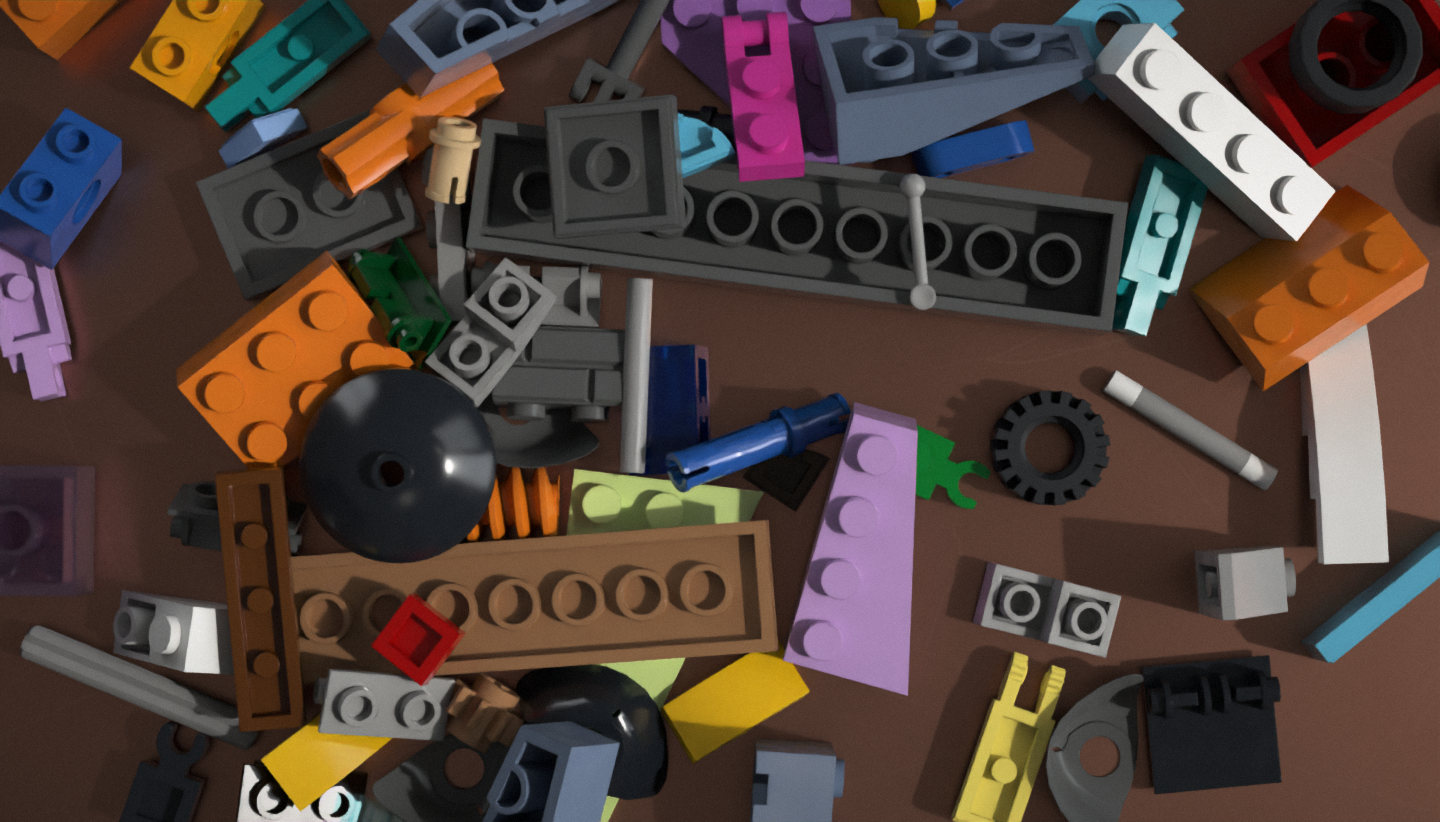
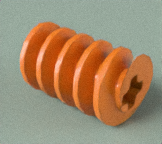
[467,467,561,543]

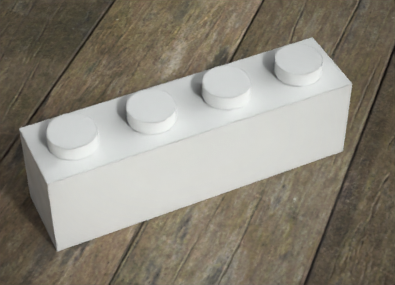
[1087,23,1335,241]

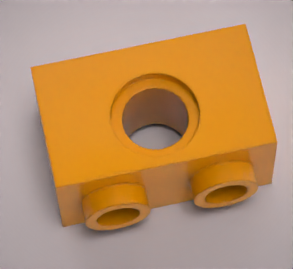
[130,0,266,113]

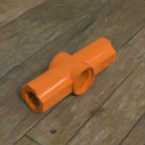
[316,63,505,200]

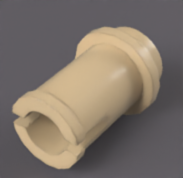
[425,117,481,204]

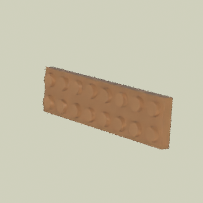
[292,520,779,685]

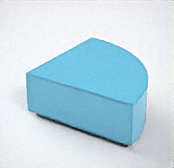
[678,113,735,178]

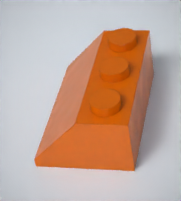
[1189,185,1430,391]

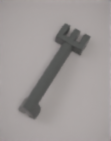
[568,0,670,103]

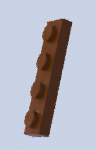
[215,466,307,732]

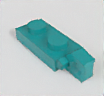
[205,0,372,132]
[1112,155,1208,336]

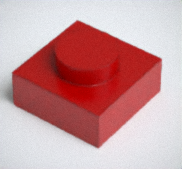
[371,593,466,686]

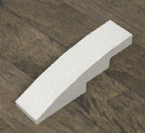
[1300,324,1389,564]

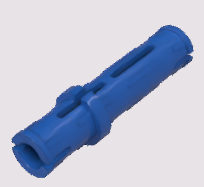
[666,393,851,493]

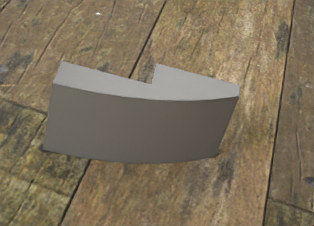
[425,257,556,408]
[972,561,1121,658]

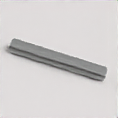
[20,625,260,750]

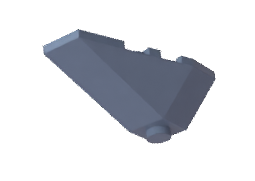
[813,17,1095,165]

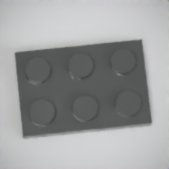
[196,109,424,301]

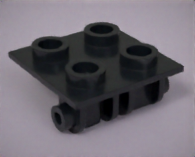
[1142,655,1282,794]

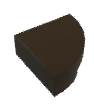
[743,449,830,512]

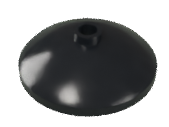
[299,368,497,564]

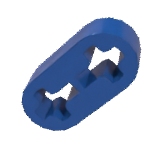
[911,120,1035,178]

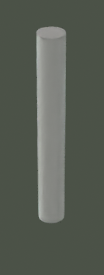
[619,278,653,473]

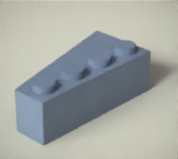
[375,0,621,98]
[482,721,620,822]
[750,738,845,822]

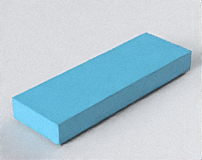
[1300,530,1440,663]

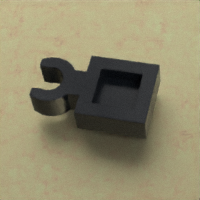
[119,721,210,822]

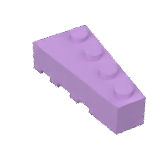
[783,402,918,696]

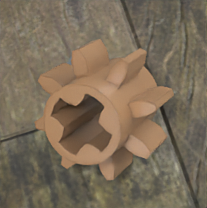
[445,673,525,753]

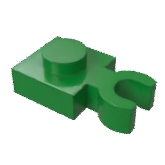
[915,425,991,509]

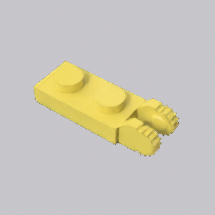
[951,651,1066,822]

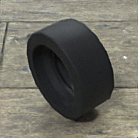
[1289,0,1423,114]

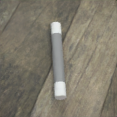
[1102,370,1278,491]

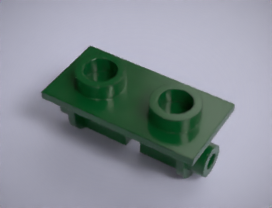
[348,238,452,369]

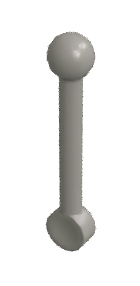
[900,173,936,310]

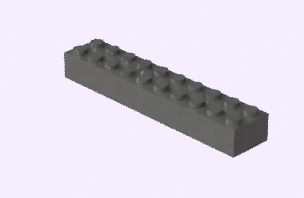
[466,118,1128,336]

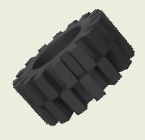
[990,390,1110,506]

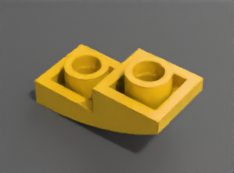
[660,640,810,764]
[260,711,392,812]

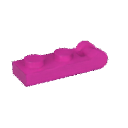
[721,12,805,182]

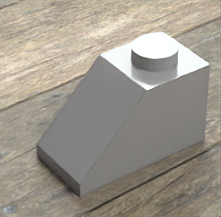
[1194,545,1296,621]

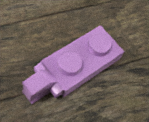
[0,241,72,402]

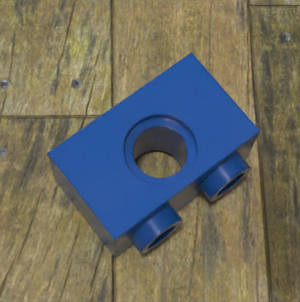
[0,108,122,270]

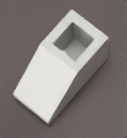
[113,590,234,675]

